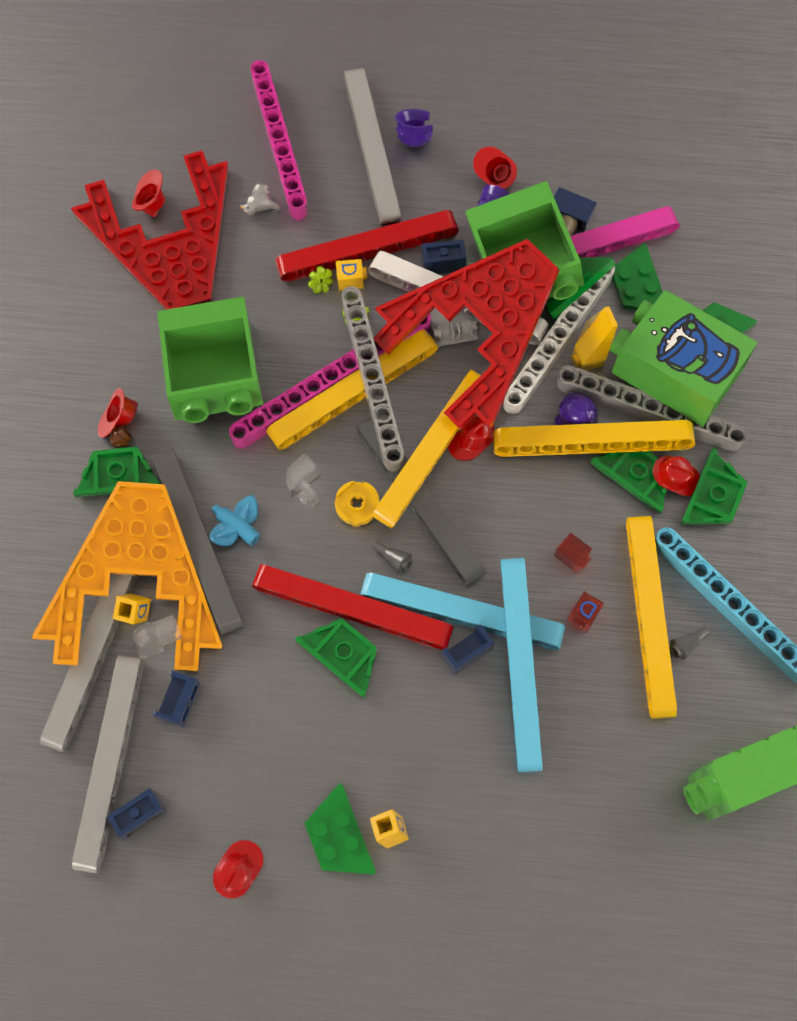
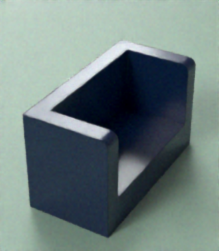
[554,187,597,232]
[421,239,467,274]
[441,625,494,675]
[153,670,201,728]
[107,788,167,840]

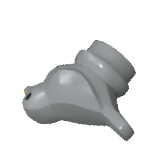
[241,184,281,216]

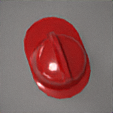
[473,146,518,189]
[132,170,165,217]
[98,388,138,438]
[448,416,495,461]
[653,455,700,497]
[213,840,263,899]

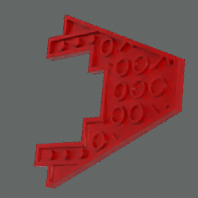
[71,150,229,310]
[373,239,560,430]

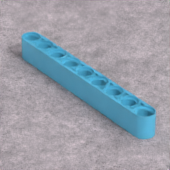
[655,527,797,684]
[500,558,542,773]
[360,573,565,650]

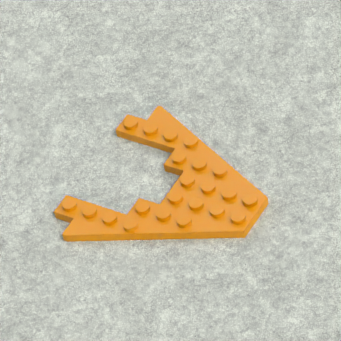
[32,481,222,672]

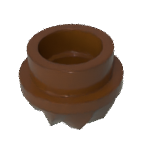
[110,426,133,448]

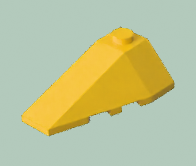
[571,306,618,371]

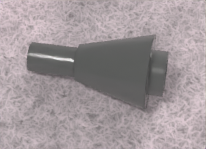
[373,541,413,573]
[670,627,710,660]

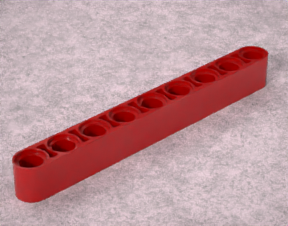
[275,210,459,282]
[251,564,454,650]

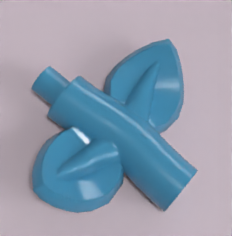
[210,495,261,546]

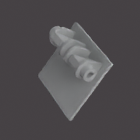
[430,307,478,347]

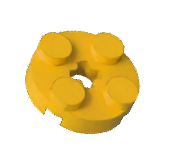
[335,481,379,527]

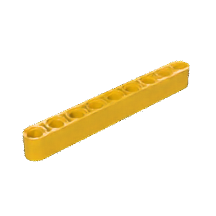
[266,329,439,450]
[372,370,481,529]
[493,420,695,457]
[626,516,677,719]

